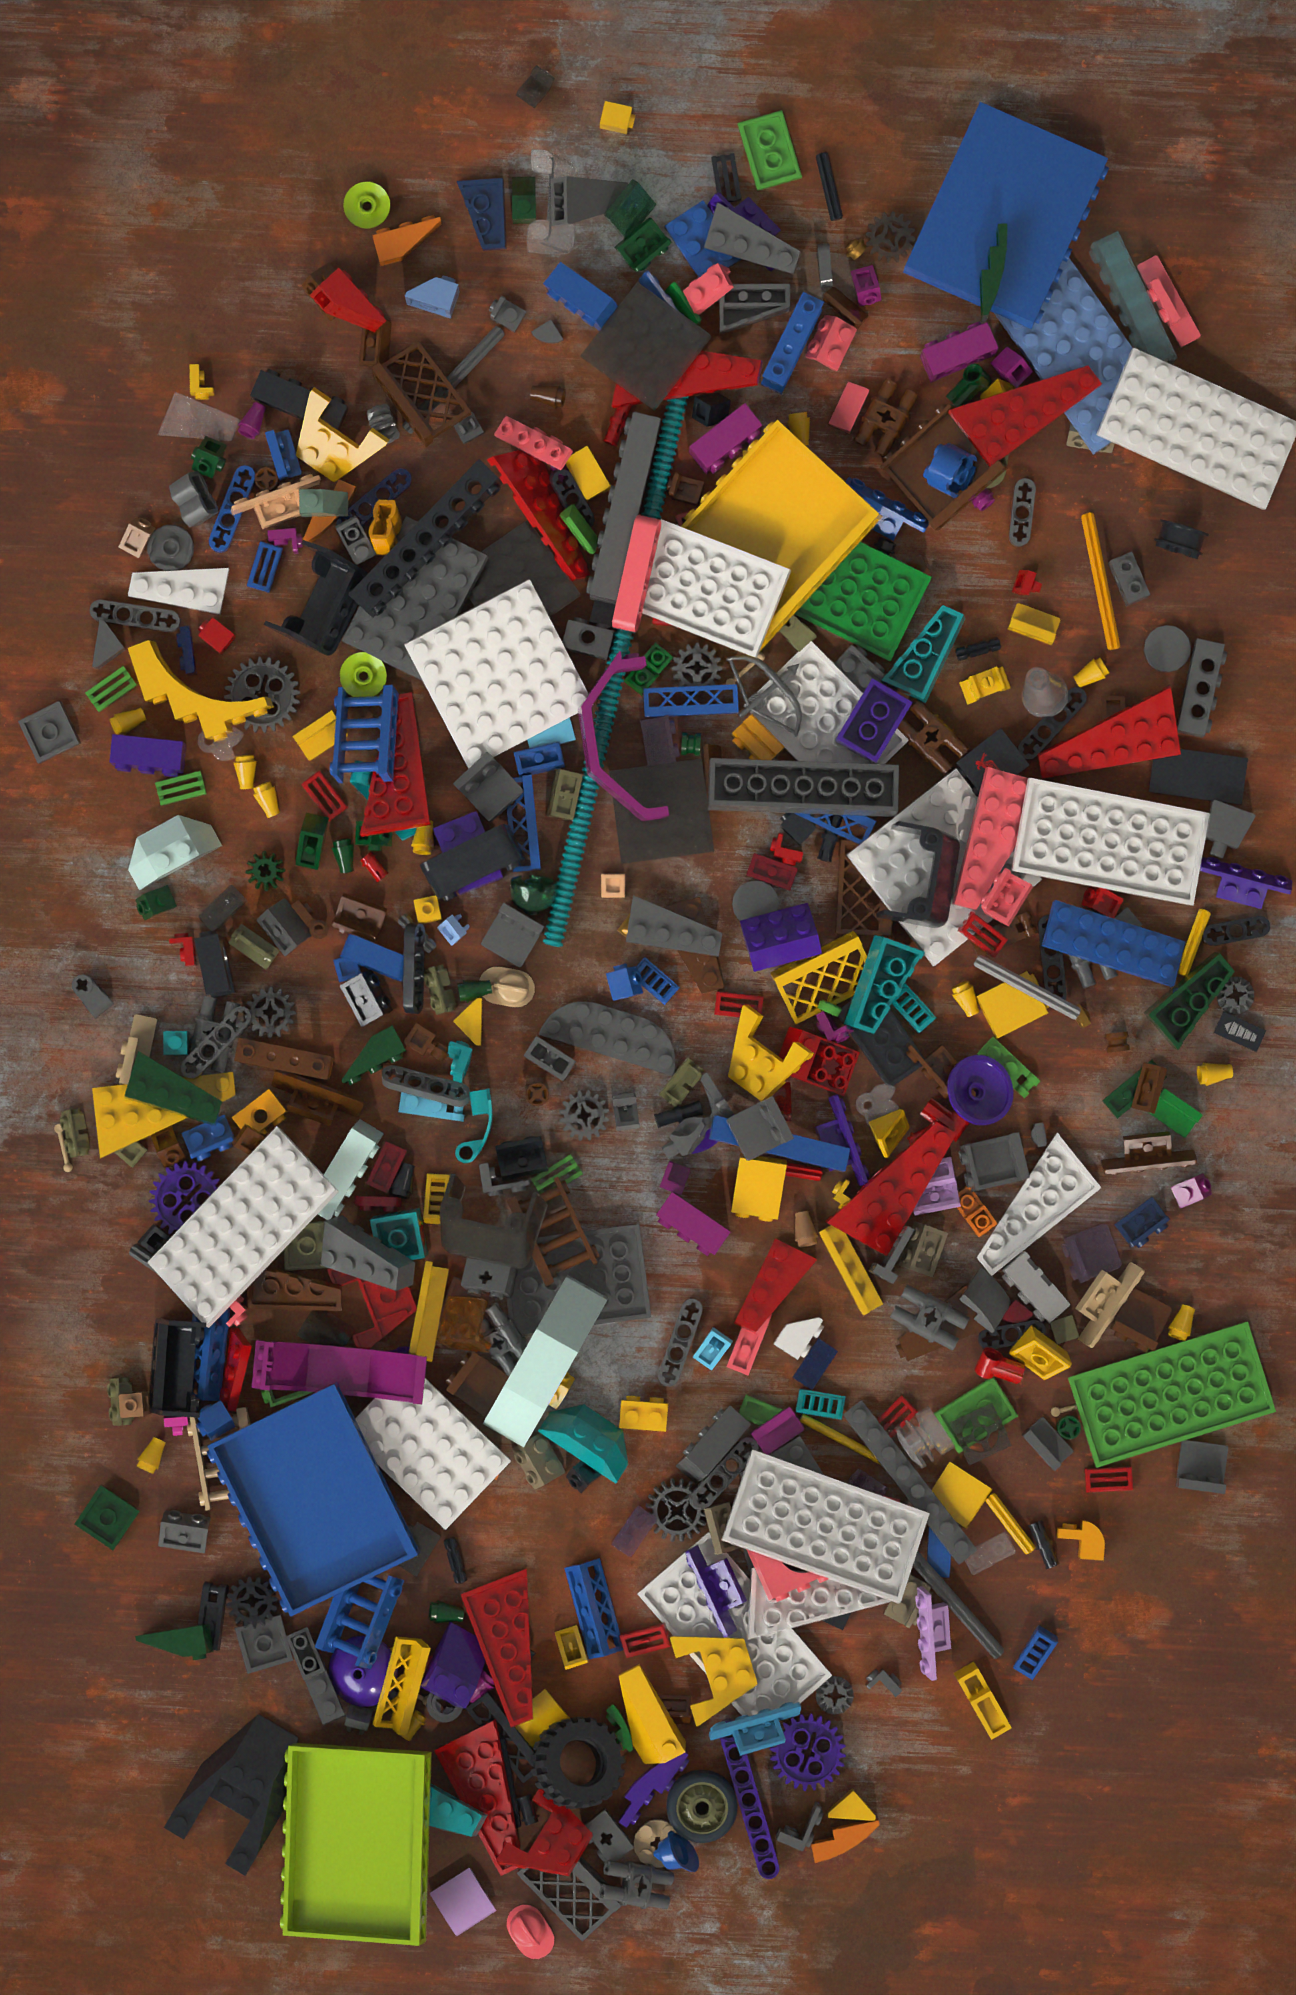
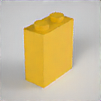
[976,971,1049,1039]
[731,1153,787,1222]

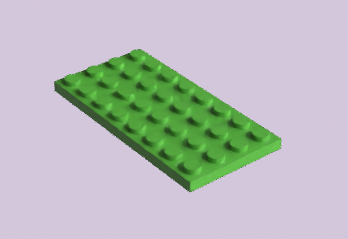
[1068,1321,1276,1468]

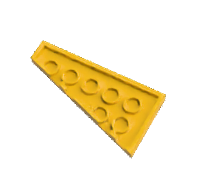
[92,1072,236,1159]

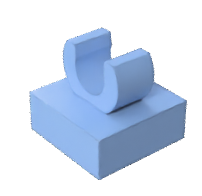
[437,914,470,946]

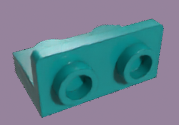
[448,1040,472,1083]

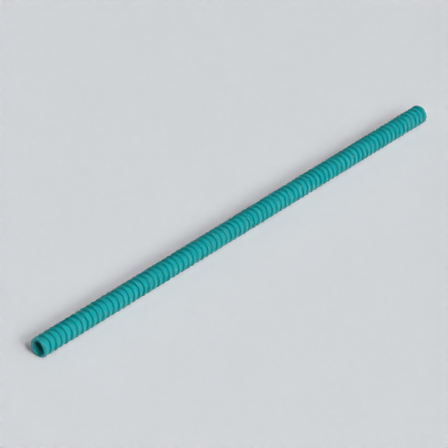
[543,396,689,947]

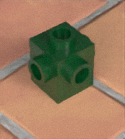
[191,436,227,479]
[355,821,393,851]

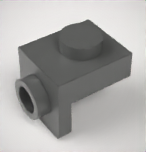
[612,1092,640,1131]
[865,1668,902,1697]

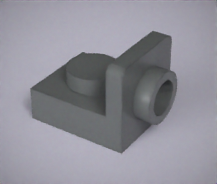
[489,296,526,333]

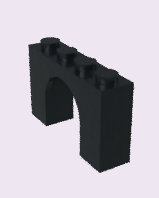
[194,930,236,998]

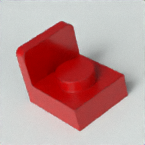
[1081,886,1124,918]
[169,933,197,967]

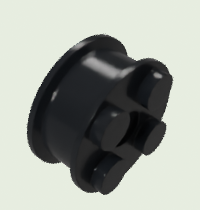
[1153,519,1209,559]

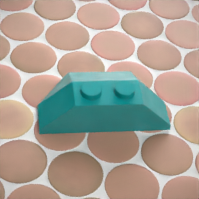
[538,1404,628,1484]

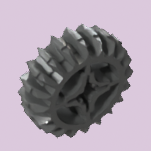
[645,1478,706,1542]

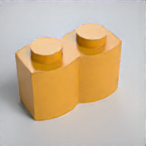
[369,500,402,555]

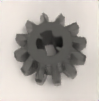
[367,404,400,444]

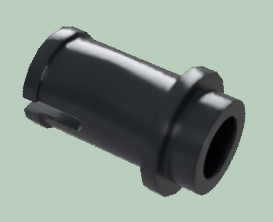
[517,1794,539,1826]

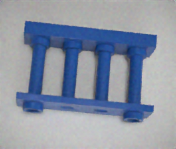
[761,292,824,395]
[330,685,399,783]
[315,1575,404,1669]

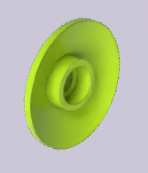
[343,182,390,229]
[340,652,387,697]

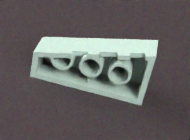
[318,1119,384,1220]

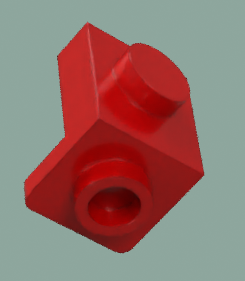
[770,833,803,866]

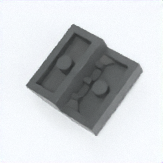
[959,1267,1011,1333]

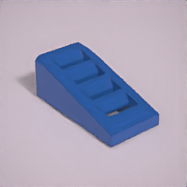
[636,957,680,1006]
[1013,1625,1058,1680]

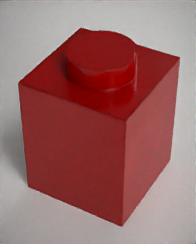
[198,617,236,655]

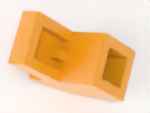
[1056,1520,1105,1560]

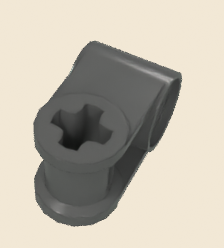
[72,974,114,1019]

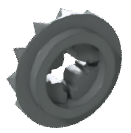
[1217,977,1254,1014]
[816,1676,854,1715]
[426,1693,463,1722]

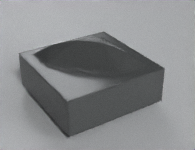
[1031,1123,1047,1147]

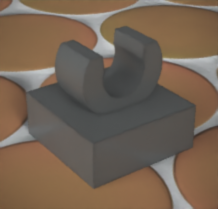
[454,412,484,444]
[344,1704,373,1735]

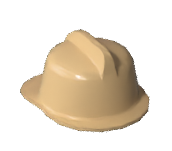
[480,967,535,1007]

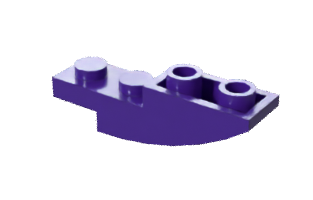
[619,1751,689,1828]

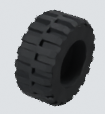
[531,1716,626,1809]

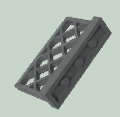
[868,1226,914,1284]
[517,1856,622,1942]

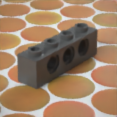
[1176,638,1227,738]

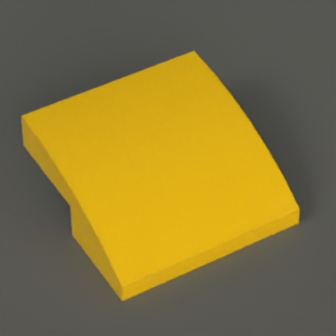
[932,1462,992,1529]
[515,1688,570,1751]

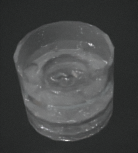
[895,1406,955,1469]

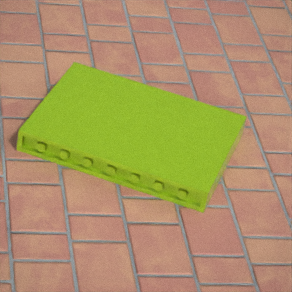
[280,1743,431,1946]

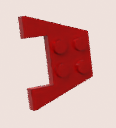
[327,1268,417,1349]
[496,1789,593,1876]

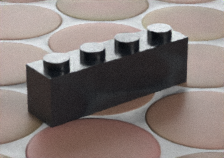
[250,369,348,431]

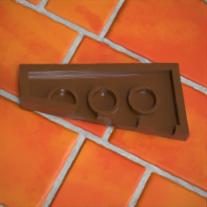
[662,897,724,994]
[247,1267,342,1311]

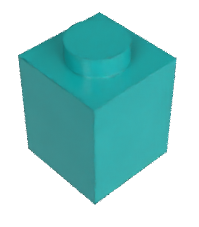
[163,1031,189,1055]

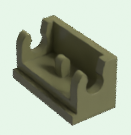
[546,769,583,820]

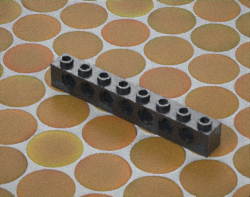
[348,459,503,618]

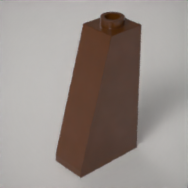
[895,1285,986,1361]

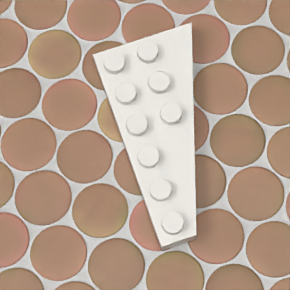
[976,1133,1101,1276]
[748,1568,891,1640]

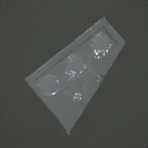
[158,392,241,441]

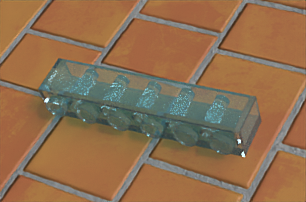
[1089,231,1177,364]

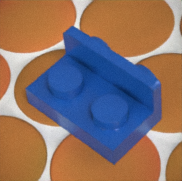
[265,430,302,481]
[181,1115,235,1161]

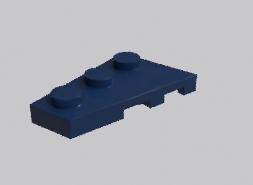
[457,178,507,251]

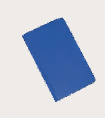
[514,742,565,777]

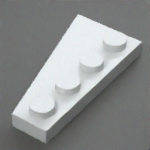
[128,568,229,615]

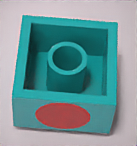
[370,1208,428,1260]

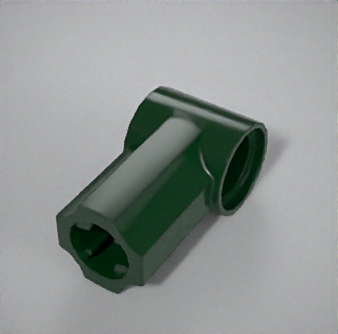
[946,363,992,407]

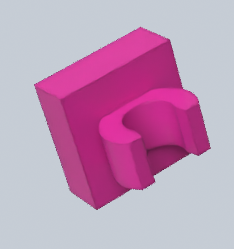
[164,1416,189,1436]

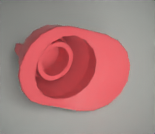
[507,1905,554,1959]

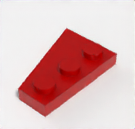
[220,1327,252,1411]

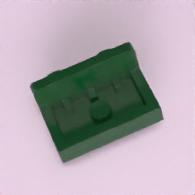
[614,217,672,272]

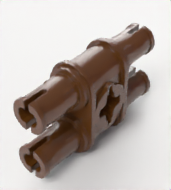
[853,379,918,457]
[897,700,970,775]

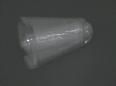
[1022,667,1068,718]

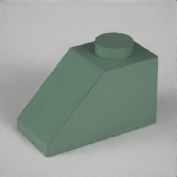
[299,489,348,517]

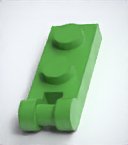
[976,1037,1041,1099]

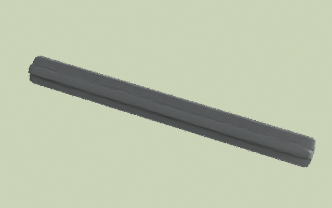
[402,326,505,434]
[913,1551,1004,1659]

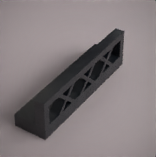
[466,1692,536,1783]

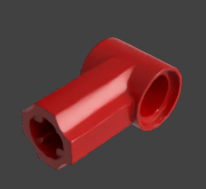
[920,1098,970,1142]
[974,1347,1025,1384]

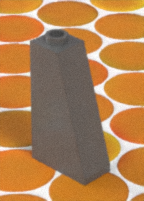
[551,176,629,226]

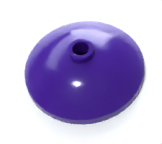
[947,1055,1013,1125]
[329,1636,398,1707]

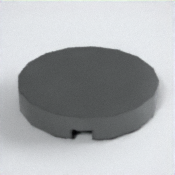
[147,525,194,571]
[1143,625,1191,673]
[732,880,779,921]

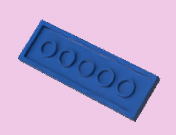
[1042,900,1185,987]

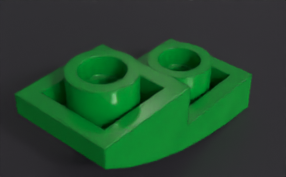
[624,642,673,696]
[606,1702,633,1752]

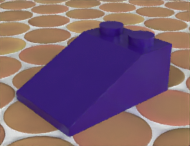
[420,1622,485,1708]

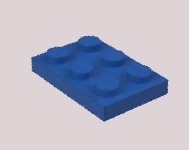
[664,200,742,278]

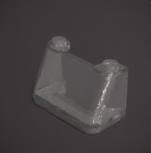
[527,149,578,255]

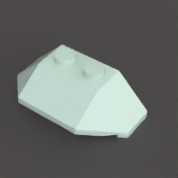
[128,815,222,890]

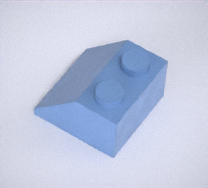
[405,276,460,319]

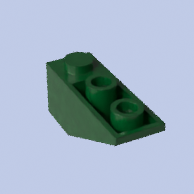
[342,1025,406,1085]

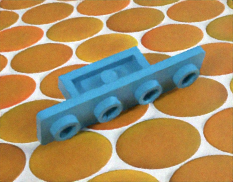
[709,1702,801,1756]

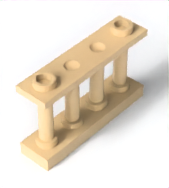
[187,1407,250,1510]

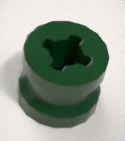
[681,732,701,756]
[1056,1415,1081,1439]

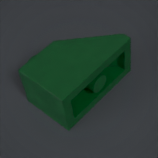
[512,177,536,224]
[295,812,329,870]

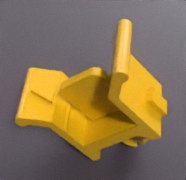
[959,666,1011,705]

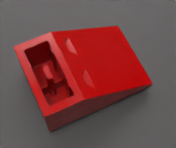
[310,268,386,332]
[779,1027,860,1096]

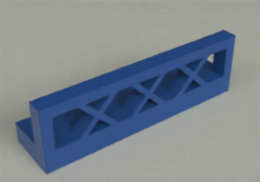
[643,684,739,718]
[507,775,541,872]
[794,813,876,845]
[192,1307,230,1401]
[564,1558,624,1659]

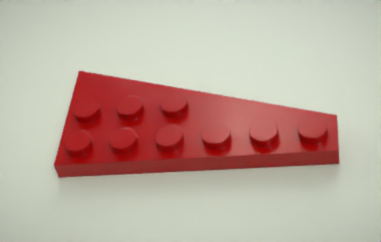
[948,365,1102,467]
[825,1121,957,1256]

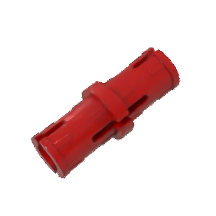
[603,404,633,446]

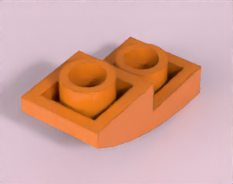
[956,1186,998,1237]

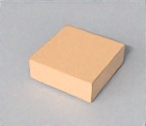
[601,874,625,898]

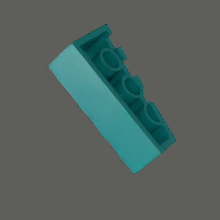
[882,605,965,703]
[844,935,925,1034]
[429,1783,488,1837]

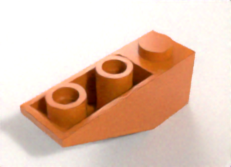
[372,215,442,266]

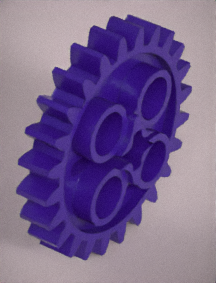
[149,1161,220,1234]
[770,1713,846,1791]

